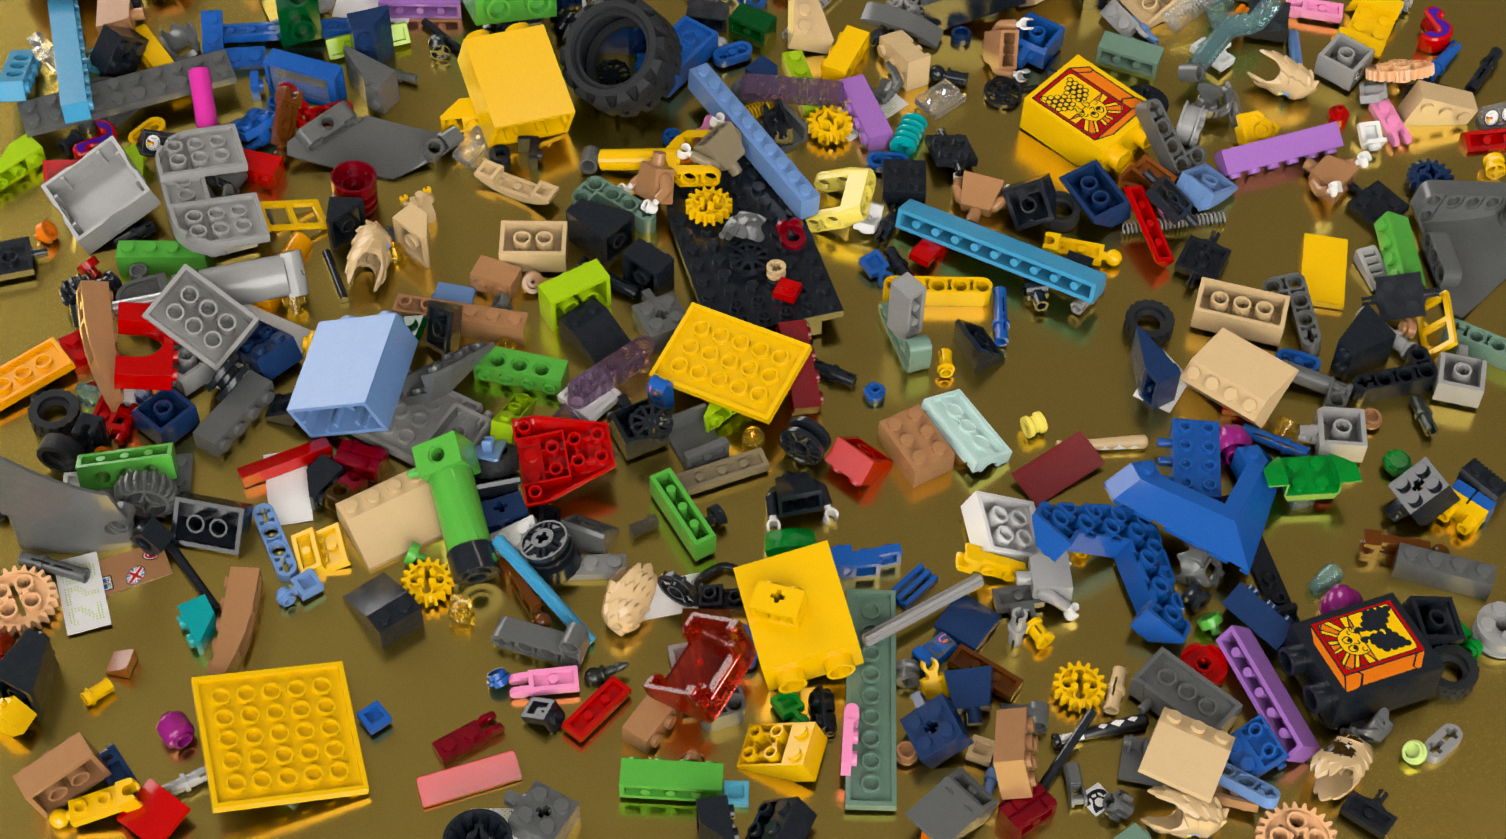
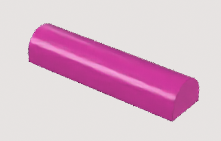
[188,67,218,128]

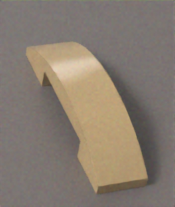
[474,159,559,205]

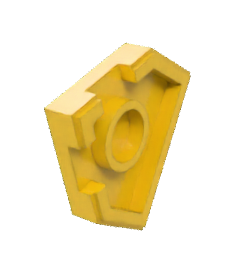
[1234,110,1281,146]

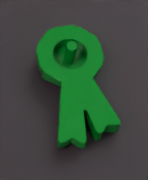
[1382,449,1413,476]

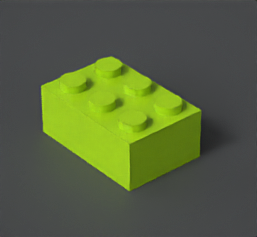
[538,258,611,332]

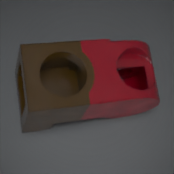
[324,471,368,515]

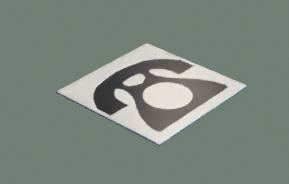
[1086,782,1108,817]

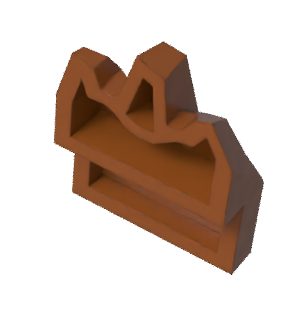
[1118,154,1178,202]

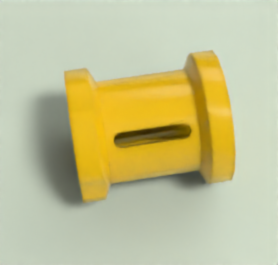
[1025,617,1055,649]

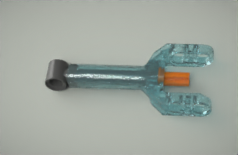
[1178,0,1280,83]

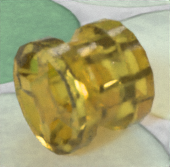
[447,595,474,624]

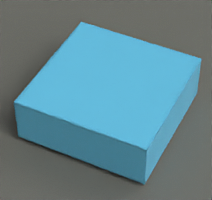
[723,780,749,808]

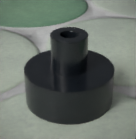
[705,503,728,529]

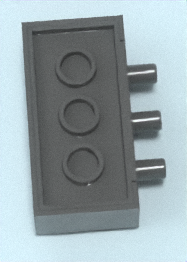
[1128,647,1243,732]

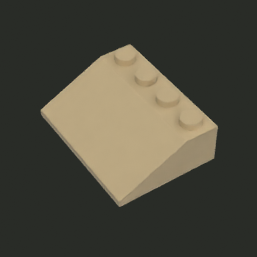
[1180,328,1299,429]
[335,467,443,571]

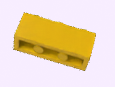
[820,25,870,85]

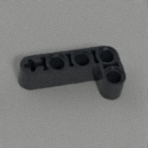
[1349,345,1438,404]

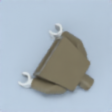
[676,112,745,177]

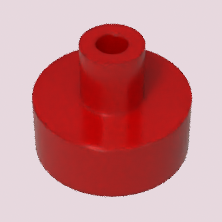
[1327,104,1350,127]
[76,256,100,279]

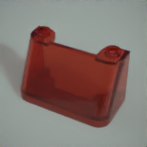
[643,612,756,723]

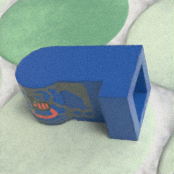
[646,374,674,417]
[911,631,959,677]

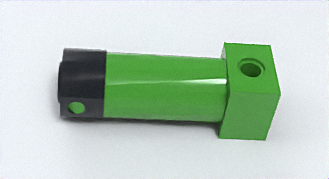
[407,430,500,586]

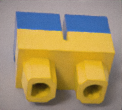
[1437,479,1497,535]

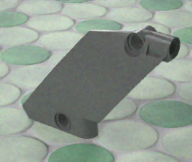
[287,100,464,180]

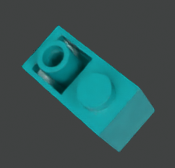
[176,594,217,655]

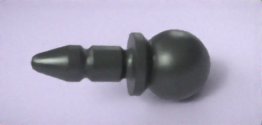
[584,661,629,687]

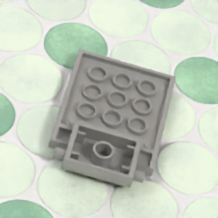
[350,370,493,467]

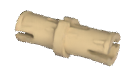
[1103,666,1128,715]

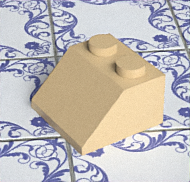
[392,202,431,268]

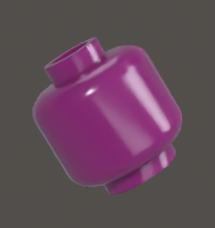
[156,711,195,749]

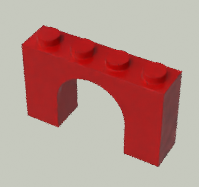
[114,302,178,390]

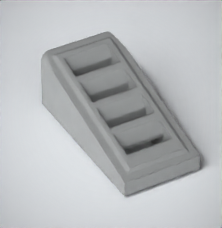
[1353,245,1387,292]

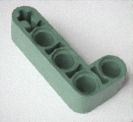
[572,176,657,234]
[878,301,932,373]
[1440,318,1506,371]

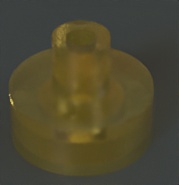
[282,295,306,315]
[1274,415,1300,438]

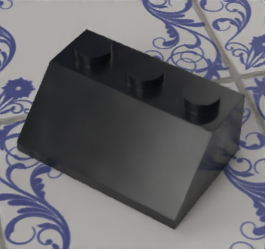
[170,492,254,555]

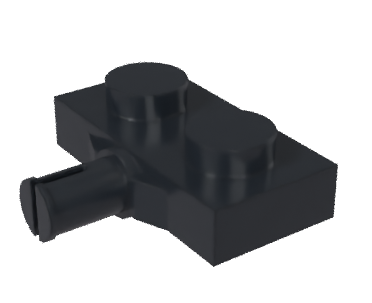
[1338,789,1398,839]

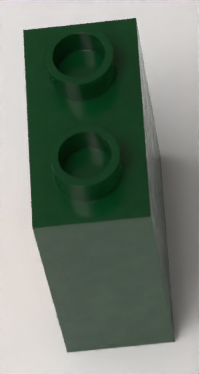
[260,0,323,47]

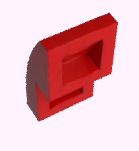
[909,238,948,268]

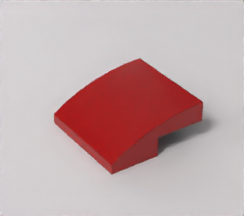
[116,778,191,839]

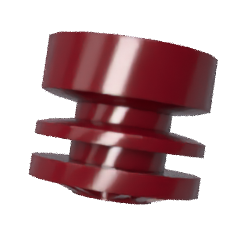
[331,160,378,216]

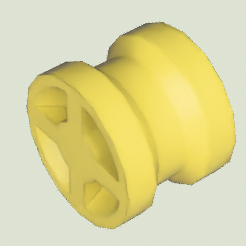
[1020,411,1048,439]

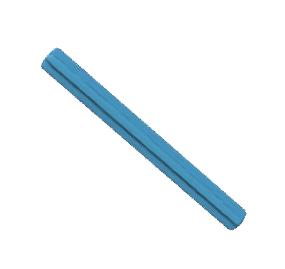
[492,535,596,645]

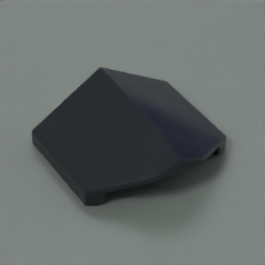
[264,392,296,427]

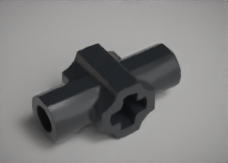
[550,9,576,33]
[1022,277,1049,311]

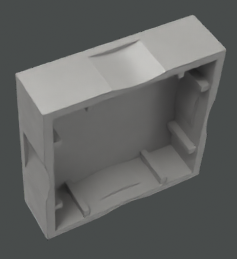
[41,135,162,255]

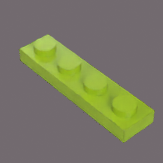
[325,21,411,60]
[782,49,824,117]

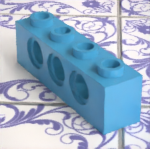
[0,49,42,102]

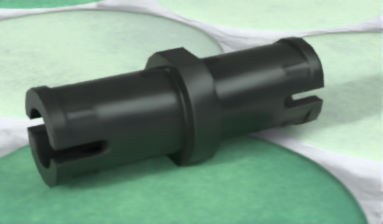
[1408,394,1439,437]

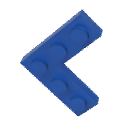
[201,10,267,70]

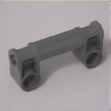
[1268,352,1353,408]

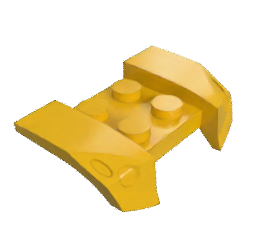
[1331,0,1405,59]

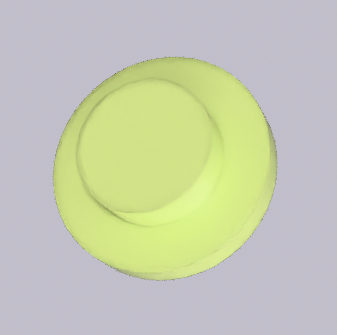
[1402,739,1428,765]

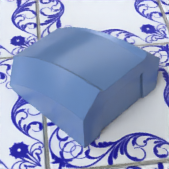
[1176,163,1239,211]

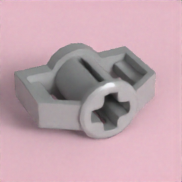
[1359,81,1388,104]

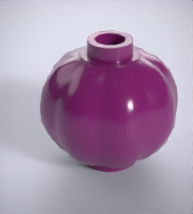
[1219,424,1252,465]
[1319,584,1364,615]

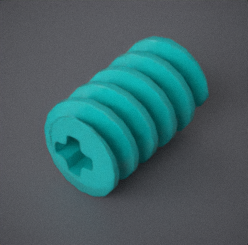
[890,113,928,157]

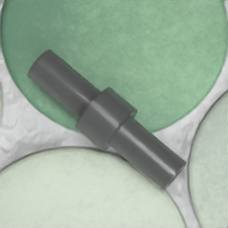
[393,68,418,83]

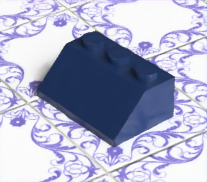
[347,5,395,65]
[1059,159,1131,228]

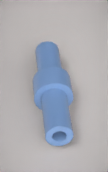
[1132,15,1160,45]
[984,759,998,795]

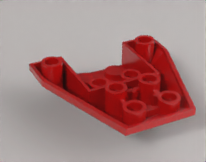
[511,415,616,508]

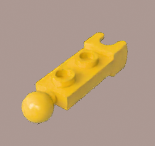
[1042,232,1122,267]
[956,543,1028,583]
[49,778,143,829]

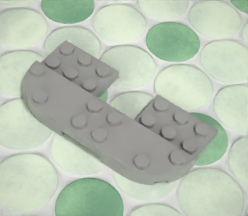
[155,123,270,257]

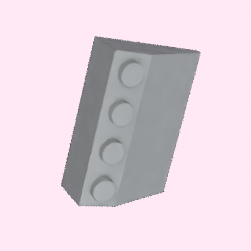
[142,263,260,372]

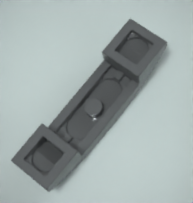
[860,2,944,50]

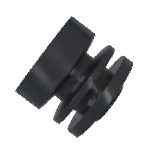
[520,520,582,585]

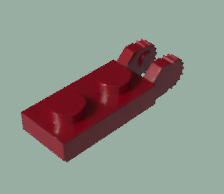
[431,711,505,766]

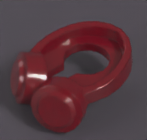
[775,217,806,250]

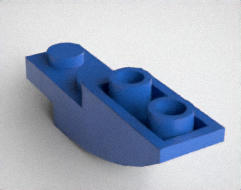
[830,543,902,579]

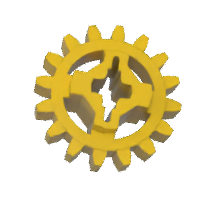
[807,105,853,145]

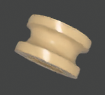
[766,259,786,281]

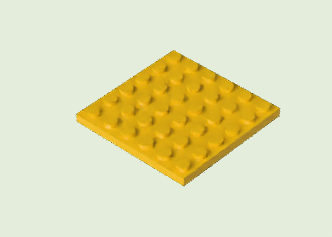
[191,661,369,813]

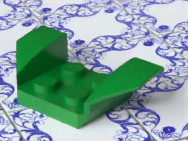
[1263,453,1362,501]

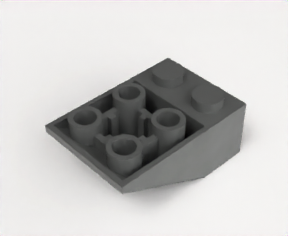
[905,767,999,839]

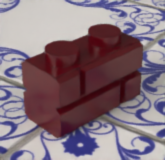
[333,439,389,483]
[996,782,1058,839]

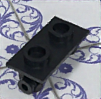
[808,683,837,737]

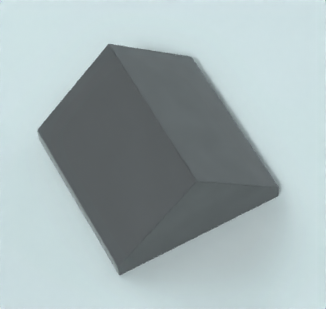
[560,513,619,554]

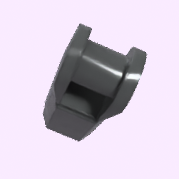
[1063,762,1088,808]

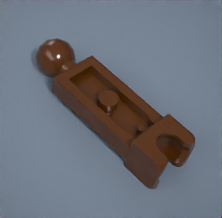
[270,86,303,163]
[1359,529,1450,559]
[498,558,552,628]

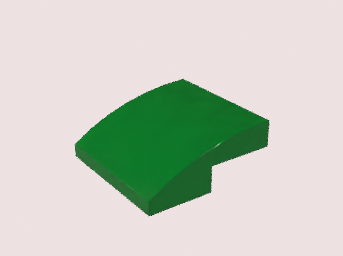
[765,528,817,558]

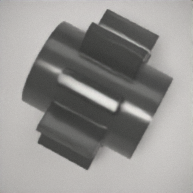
[1102,788,1134,823]

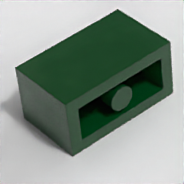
[729,2,777,46]

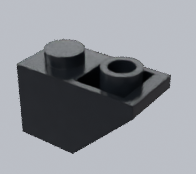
[306,454,345,512]

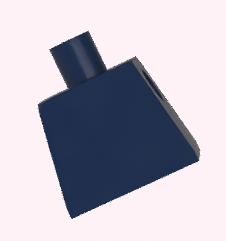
[944,665,994,726]

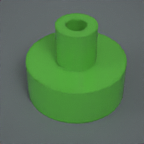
[403,541,428,565]
[1197,610,1223,636]

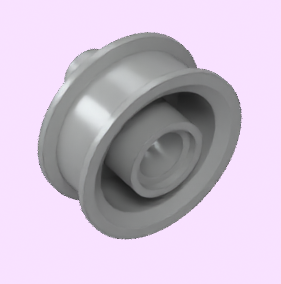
[1175,100,1208,148]
[1471,601,1506,659]

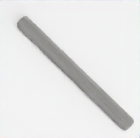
[861,573,984,647]

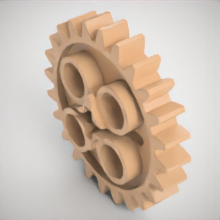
[1365,59,1435,83]
[0,565,59,637]
[1254,801,1338,839]

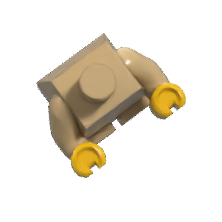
[399,186,436,224]

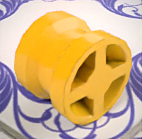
[1483,152,1506,179]

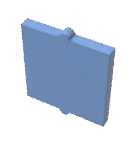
[431,282,476,304]

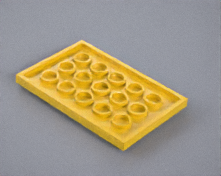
[649,302,812,424]

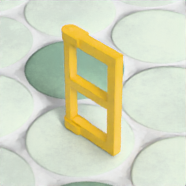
[260,199,327,233]
[1416,290,1458,359]

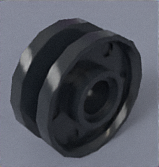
[204,353,252,402]
[779,416,831,465]

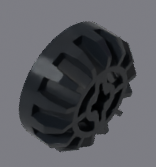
[442,809,513,839]

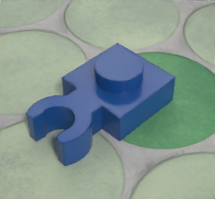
[858,249,894,289]

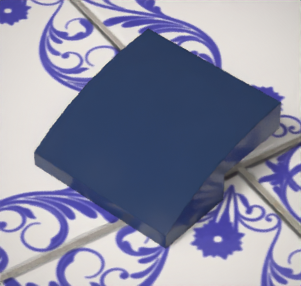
[933,595,1003,652]

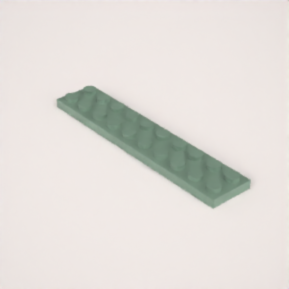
[845,589,897,811]

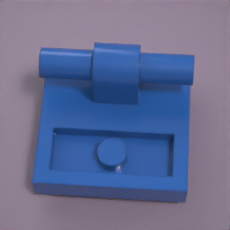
[230,108,275,150]
[1229,714,1290,778]

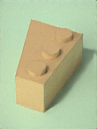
[788,0,834,54]
[877,29,931,92]
[1397,80,1478,126]

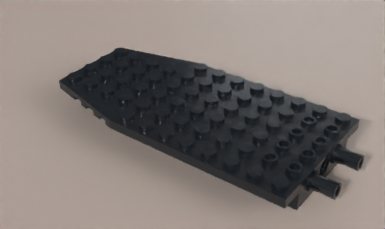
[667,155,844,346]

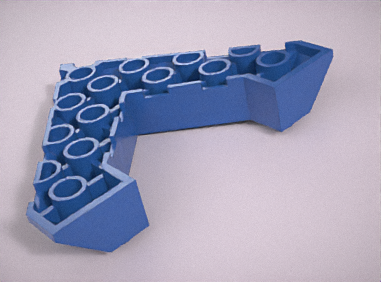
[1103,444,1278,575]
[1032,501,1191,644]

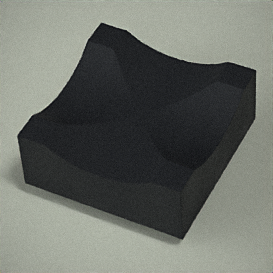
[1244,0,1291,43]

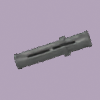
[18,550,91,584]

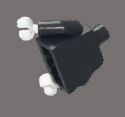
[765,471,839,532]

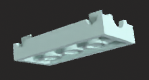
[921,389,1013,473]

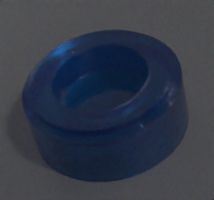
[951,26,972,46]

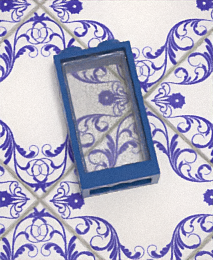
[263,48,347,105]

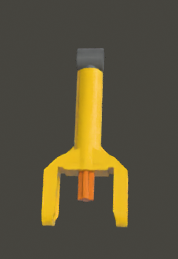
[579,130,721,187]

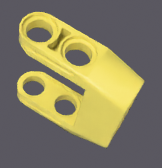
[805,167,876,232]

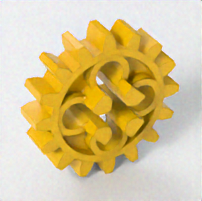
[685,186,733,226]
[401,557,454,608]
[1052,661,1107,713]

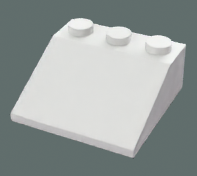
[960,491,1041,565]

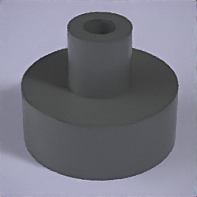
[490,292,514,310]

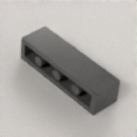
[193,370,275,458]
[1391,542,1496,601]

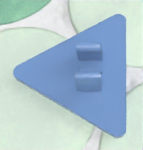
[475,436,507,462]

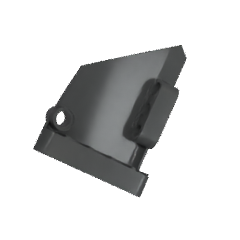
[1410,180,1506,320]
[0,455,137,553]

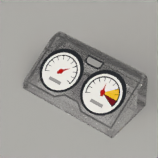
[1475,101,1506,130]

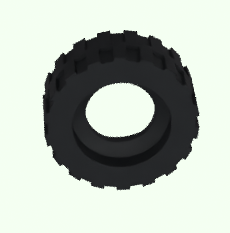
[1123,299,1175,347]
[28,389,82,437]
[474,443,520,479]
[1433,644,1480,700]

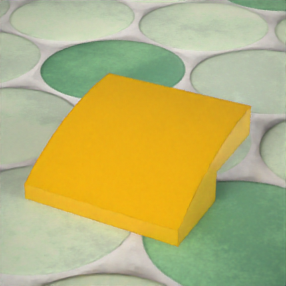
[291,522,351,575]

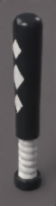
[1051,714,1149,749]

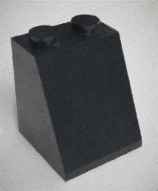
[566,199,635,266]
[1330,304,1396,383]
[0,628,58,720]

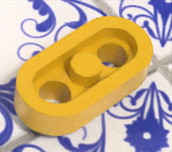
[128,117,167,145]

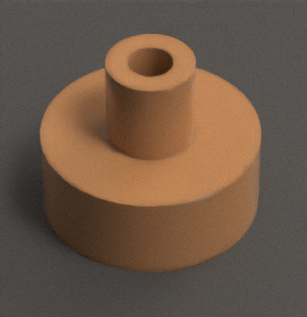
[522,270,544,294]

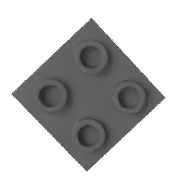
[1118,734,1166,786]

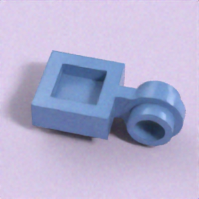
[276,568,324,607]

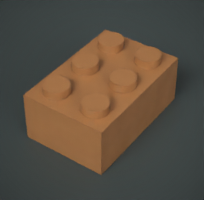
[877,404,955,488]
[993,707,1039,800]
[12,731,112,819]

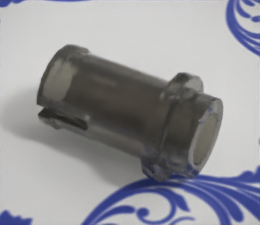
[628,513,660,538]

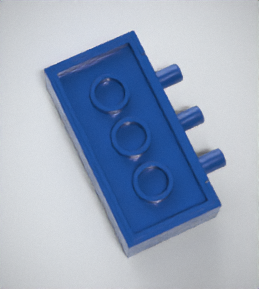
[635,15,718,98]
[1157,418,1222,501]

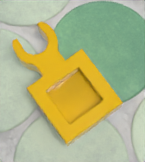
[919,657,951,700]

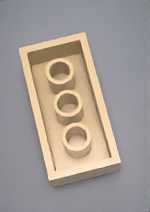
[1190,277,1290,347]

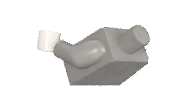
[1015,551,1079,621]

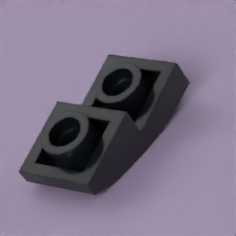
[698,584,746,613]

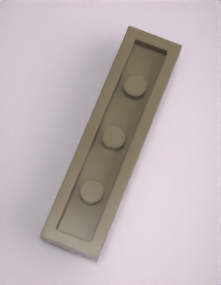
[675,447,770,496]

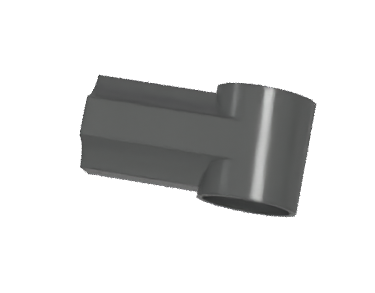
[1000,701,1049,734]

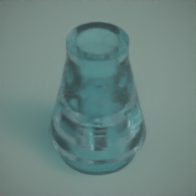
[1307,562,1344,595]

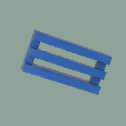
[891,563,939,610]

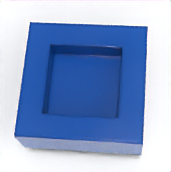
[250,70,265,101]
[356,700,392,736]

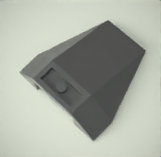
[400,340,495,406]

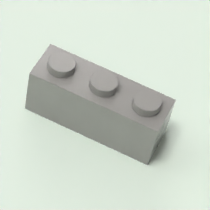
[887,272,926,341]

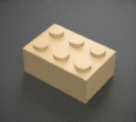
[499,220,568,272]

